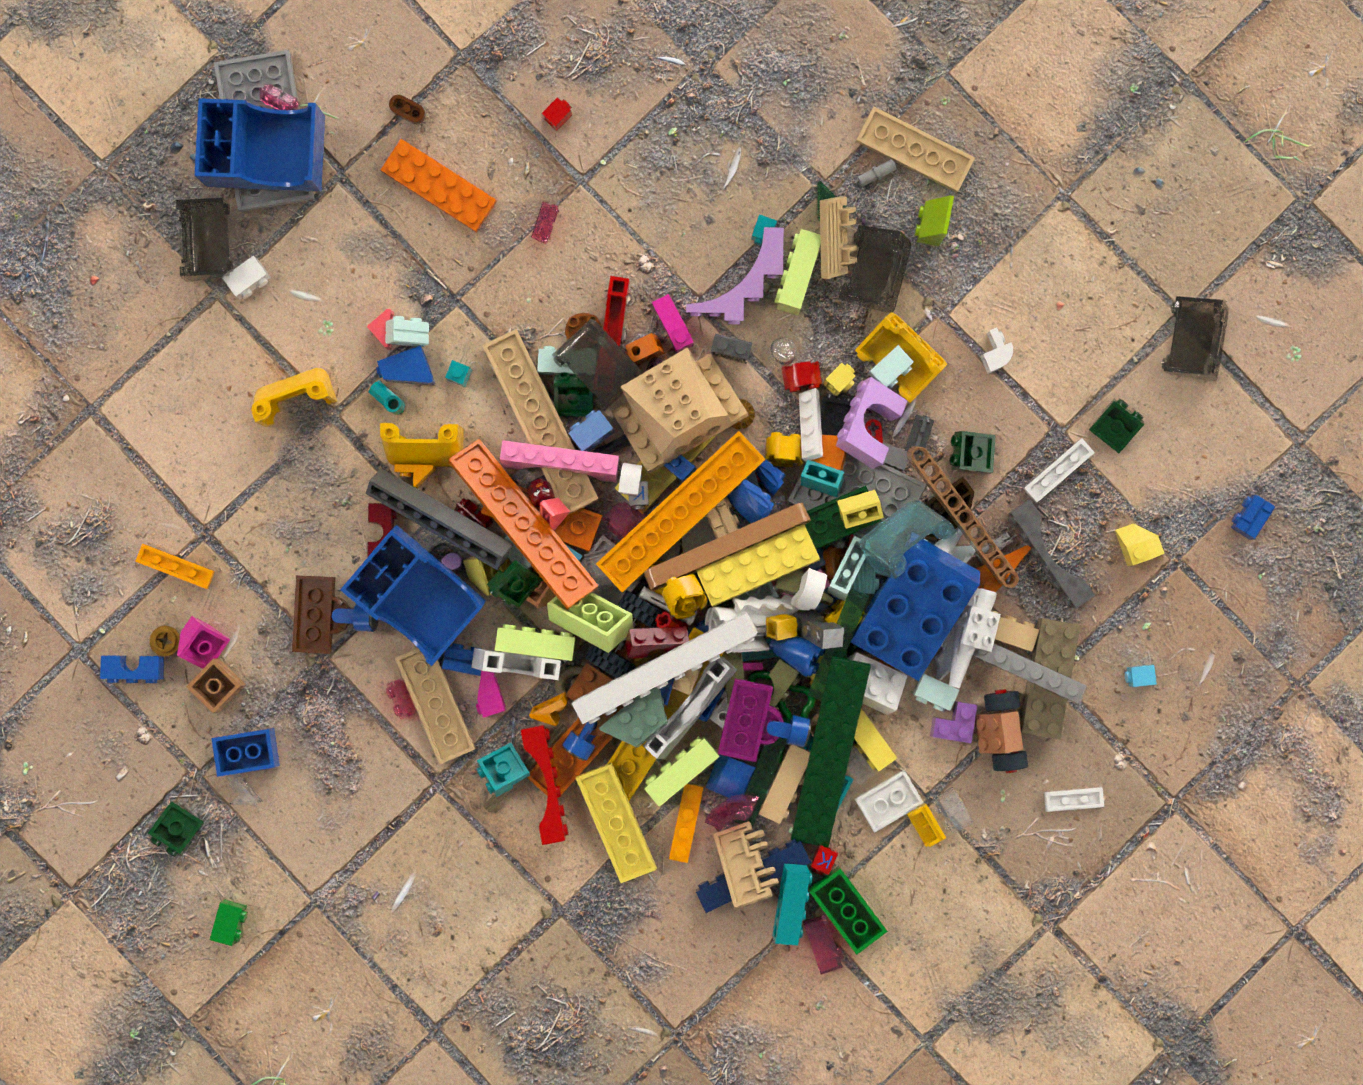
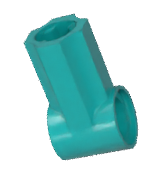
[368,380,405,415]

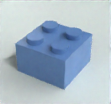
[568,410,615,452]

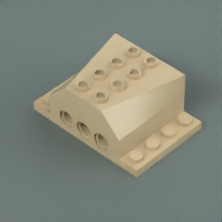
[611,347,749,474]

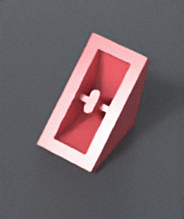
[367,309,394,350]
[540,498,570,531]

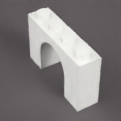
[472,648,561,680]

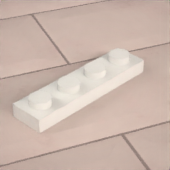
[799,388,823,462]
[1023,438,1095,503]

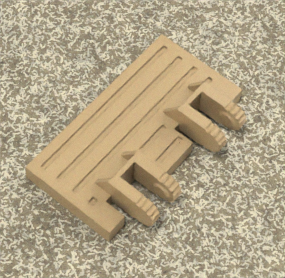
[820,196,857,279]
[713,821,779,909]

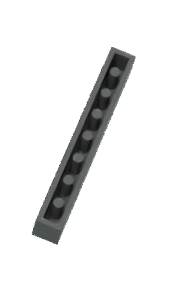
[366,468,513,570]

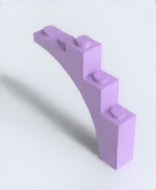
[686,227,784,324]

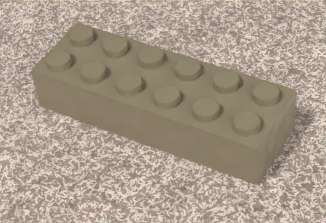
[1020,618,1081,740]

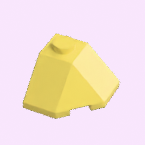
[1115,524,1164,566]
[463,556,511,596]

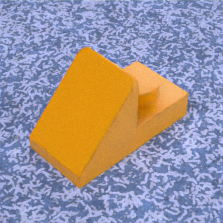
[394,464,436,489]
[529,692,569,726]

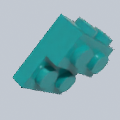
[476,743,530,797]

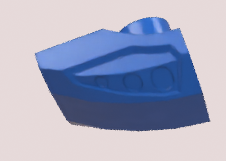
[754,460,786,497]
[726,479,774,523]
[705,754,756,802]

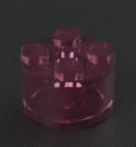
[601,501,643,541]

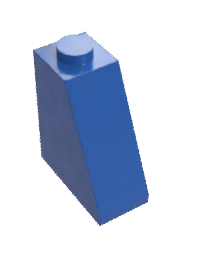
[376,346,436,385]

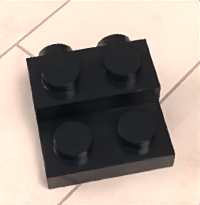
[820,394,853,436]

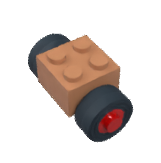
[975,689,1028,773]

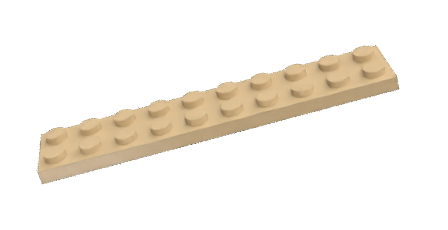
[482,329,599,515]

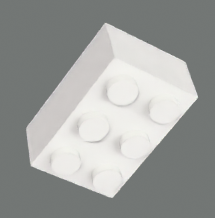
[847,652,907,715]

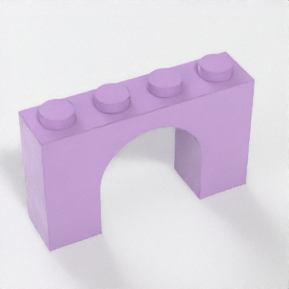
[836,377,907,469]

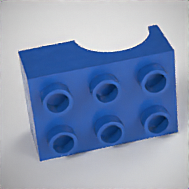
[194,98,325,192]
[340,525,486,666]
[851,533,980,681]

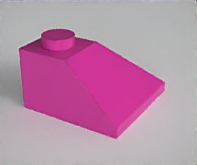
[177,616,230,669]

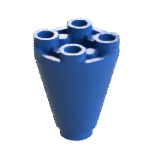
[769,637,826,677]

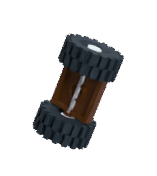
[585,590,663,678]

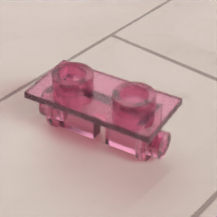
[259,84,300,110]
[531,201,559,244]
[386,678,415,720]

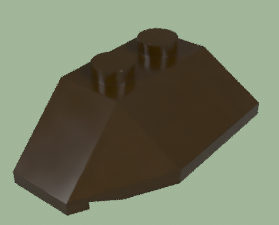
[905,476,975,542]

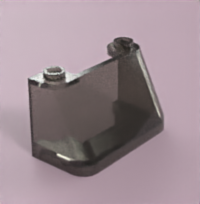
[176,198,233,282]
[839,225,911,313]
[1162,296,1229,381]
[552,319,643,411]

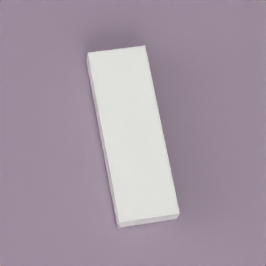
[1044,787,1104,812]

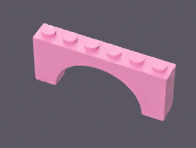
[500,440,619,483]

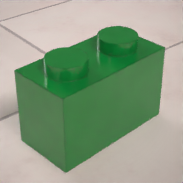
[209,899,248,946]

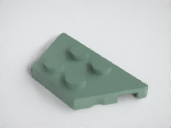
[599,687,668,748]

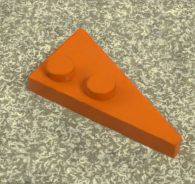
[976,545,1031,592]

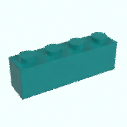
[772,863,812,946]

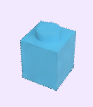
[1125,665,1157,687]

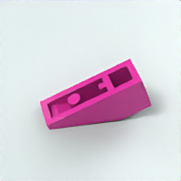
[652,294,694,354]
[476,671,507,718]

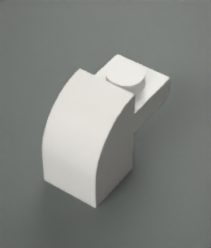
[980,328,1013,374]
[618,463,643,496]
[791,568,827,611]

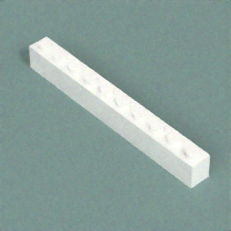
[572,611,758,724]

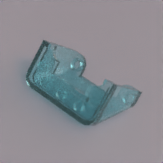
[860,500,956,579]

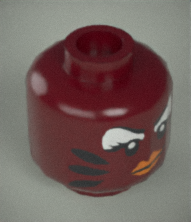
[527,479,555,508]

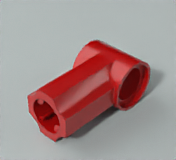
[655,612,688,631]

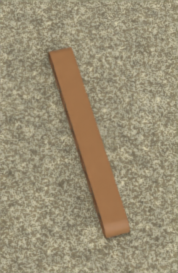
[907,446,1019,588]
[644,503,811,591]

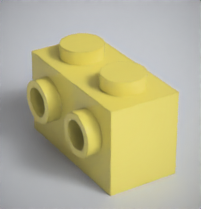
[823,363,855,396]
[837,490,884,529]

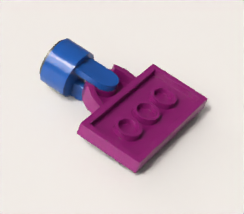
[718,678,811,762]

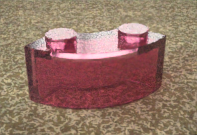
[704,794,758,830]
[803,915,844,975]

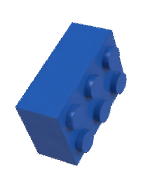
[211,728,280,777]

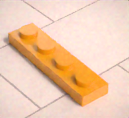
[135,544,215,589]
[669,783,703,863]

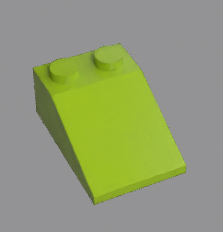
[914,195,954,246]

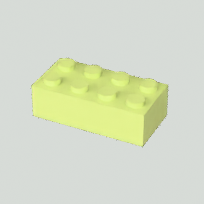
[774,229,821,315]
[547,592,633,653]
[495,624,577,661]
[644,736,719,807]

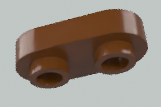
[389,95,426,124]

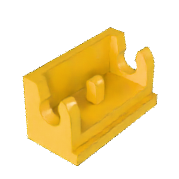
[907,803,946,847]

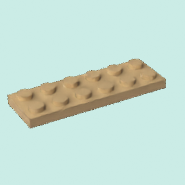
[856,106,975,193]
[395,648,476,764]

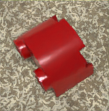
[782,361,823,393]

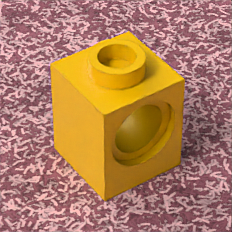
[766,613,798,641]

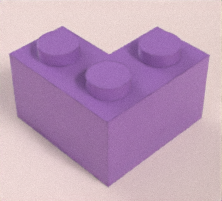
[930,701,977,743]

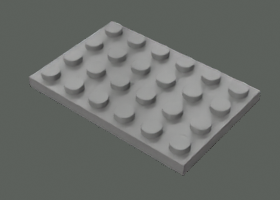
[788,453,927,553]

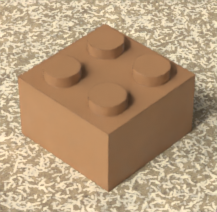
[186,658,246,714]

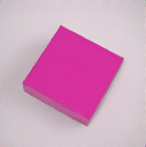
[743,662,763,671]

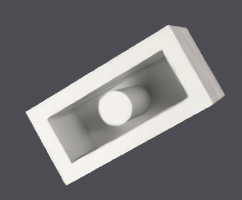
[223,256,271,300]

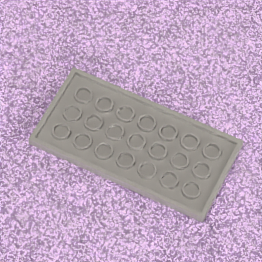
[214,50,314,212]

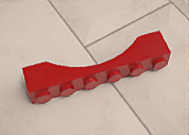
[593,276,630,395]
[521,724,569,845]

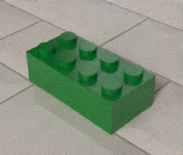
[808,865,888,955]

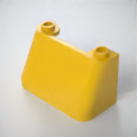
[855,312,947,403]
[251,368,338,427]
[380,423,464,467]

